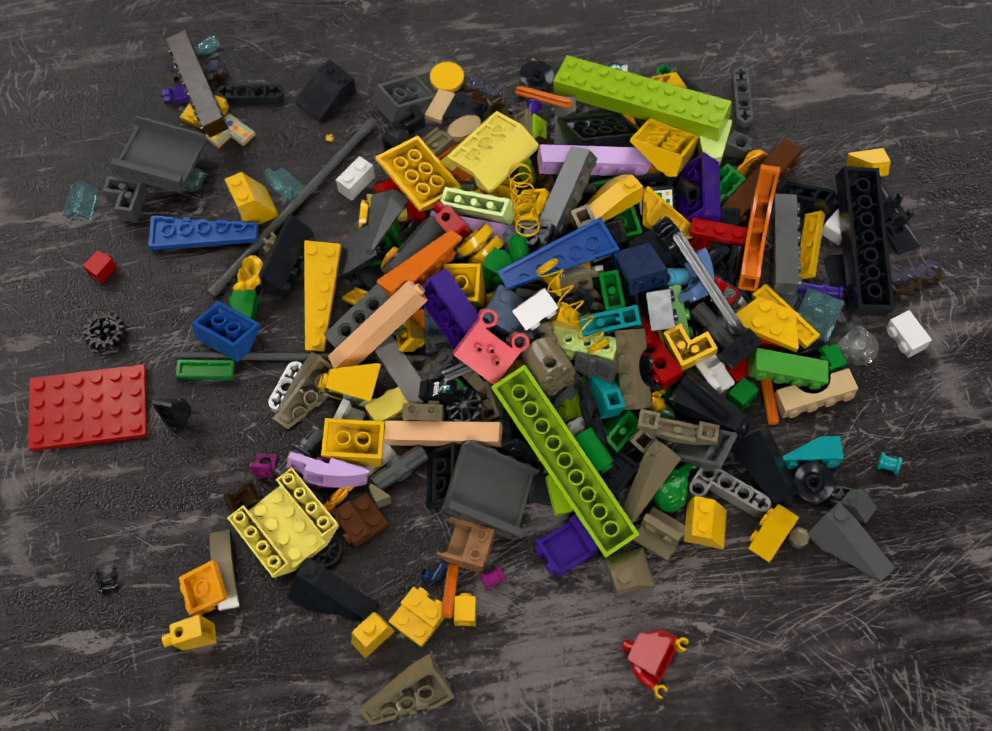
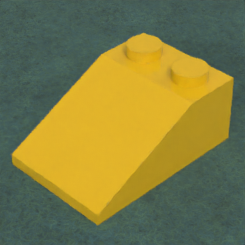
[321,418,385,467]

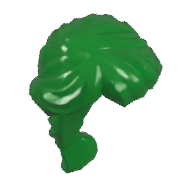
[653,463,700,513]

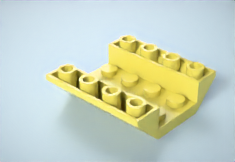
[440,111,539,194]
[227,467,339,578]

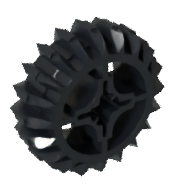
[653,217,688,265]

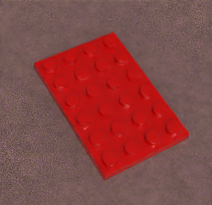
[28,364,147,451]

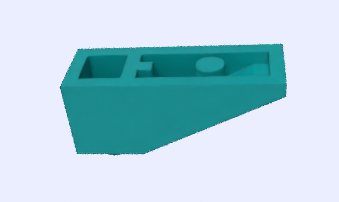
[579,305,643,337]

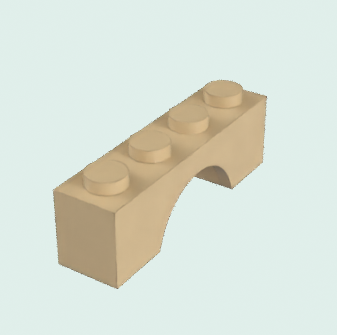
[775,368,858,418]

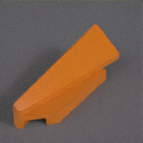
[377,230,462,298]

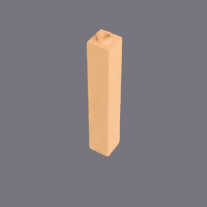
[328,280,428,368]
[383,421,503,447]

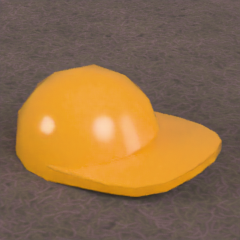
[737,149,768,178]

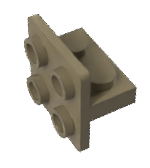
[633,507,685,561]

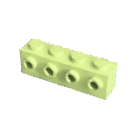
[440,187,517,225]
[553,325,618,365]

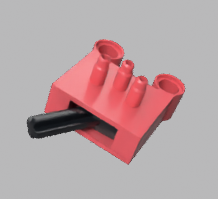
[442,308,529,385]

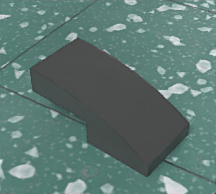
[574,352,618,384]

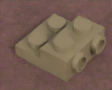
[402,400,447,422]

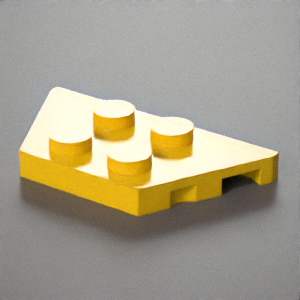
[643,186,693,240]
[727,296,799,353]

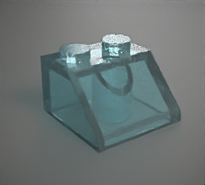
[798,287,844,342]

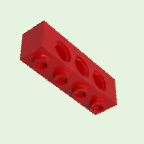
[636,315,683,390]

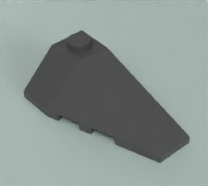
[808,502,895,582]

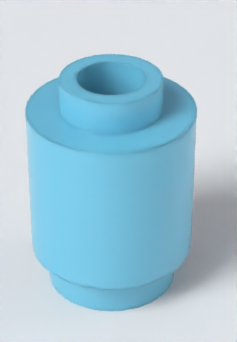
[667,268,689,287]

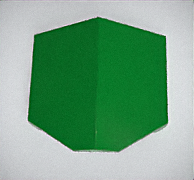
[719,164,746,206]

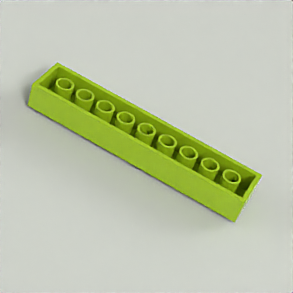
[553,55,732,142]
[491,365,640,558]

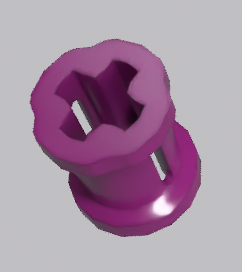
[480,566,506,591]

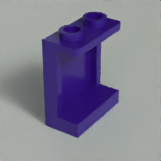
[533,514,598,579]

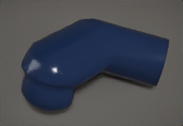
[420,560,449,583]

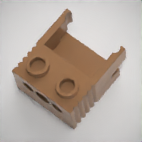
[437,517,495,573]

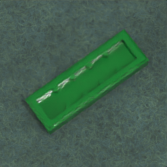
[175,359,236,380]

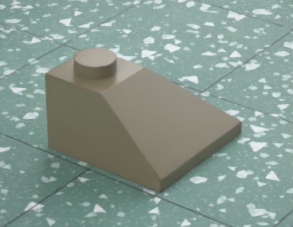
[604,548,655,597]

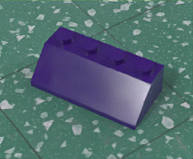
[678,152,721,223]
[422,268,490,350]

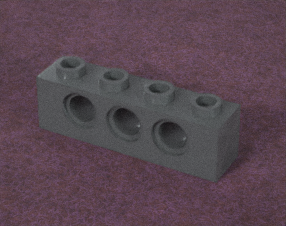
[323,283,389,348]

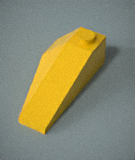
[570,174,643,228]

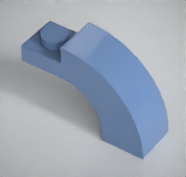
[677,248,714,303]

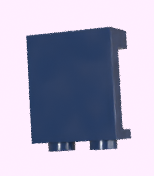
[613,243,668,295]

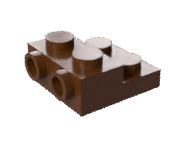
[332,492,389,548]

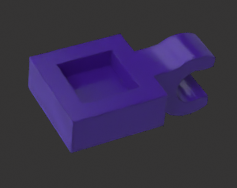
[162,85,191,104]

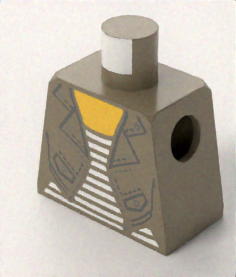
[560,261,604,294]

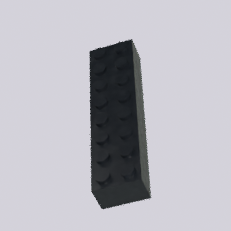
[835,166,895,316]

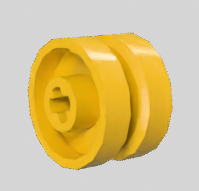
[456,223,504,264]

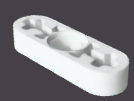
[268,361,302,412]

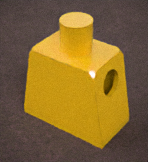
[351,612,395,659]
[162,615,217,650]

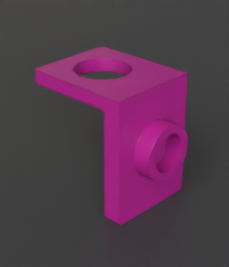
[249,453,277,478]

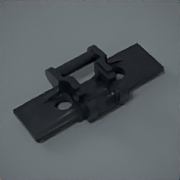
[881,183,921,255]

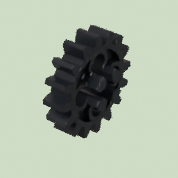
[83,312,126,351]

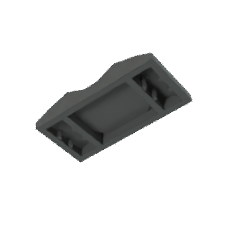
[662,420,737,469]

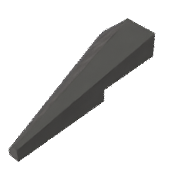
[365,189,409,256]

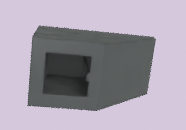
[825,485,877,523]

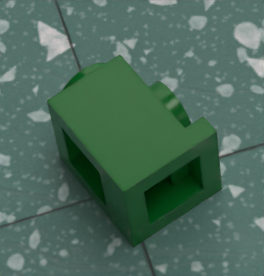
[819,344,847,377]

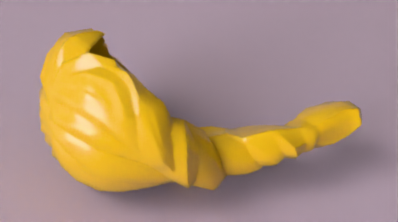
[233,255,264,292]

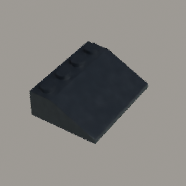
[557,112,639,147]

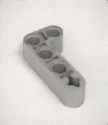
[688,467,771,518]

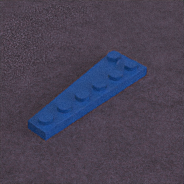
[148,216,259,250]
[497,217,619,290]

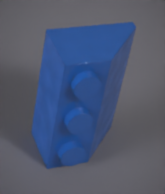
[192,301,260,362]

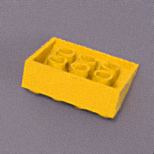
[630,118,699,177]
[375,135,462,212]

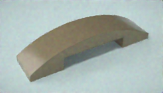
[637,409,720,445]
[210,529,240,611]

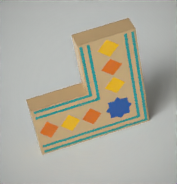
[205,114,255,149]

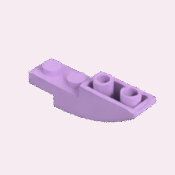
[287,452,369,487]

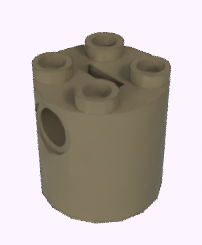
[522,337,575,396]

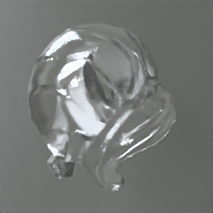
[838,325,879,365]

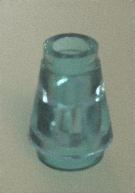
[194,35,221,56]

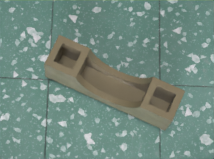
[615,328,652,410]

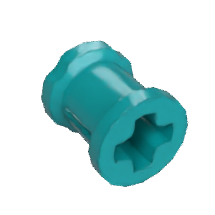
[877,452,902,475]

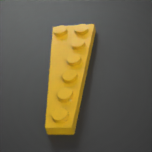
[304,240,342,353]

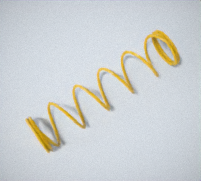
[508,163,540,237]
[536,258,610,355]

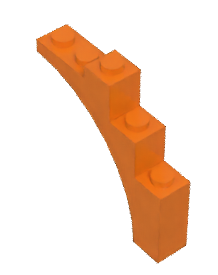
[738,164,780,292]

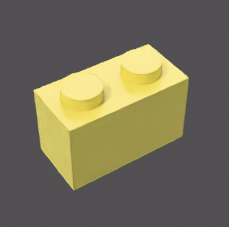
[365,387,409,424]

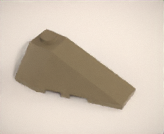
[272,352,334,429]
[623,440,681,523]
[359,654,455,726]

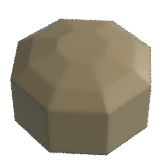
[788,527,810,549]

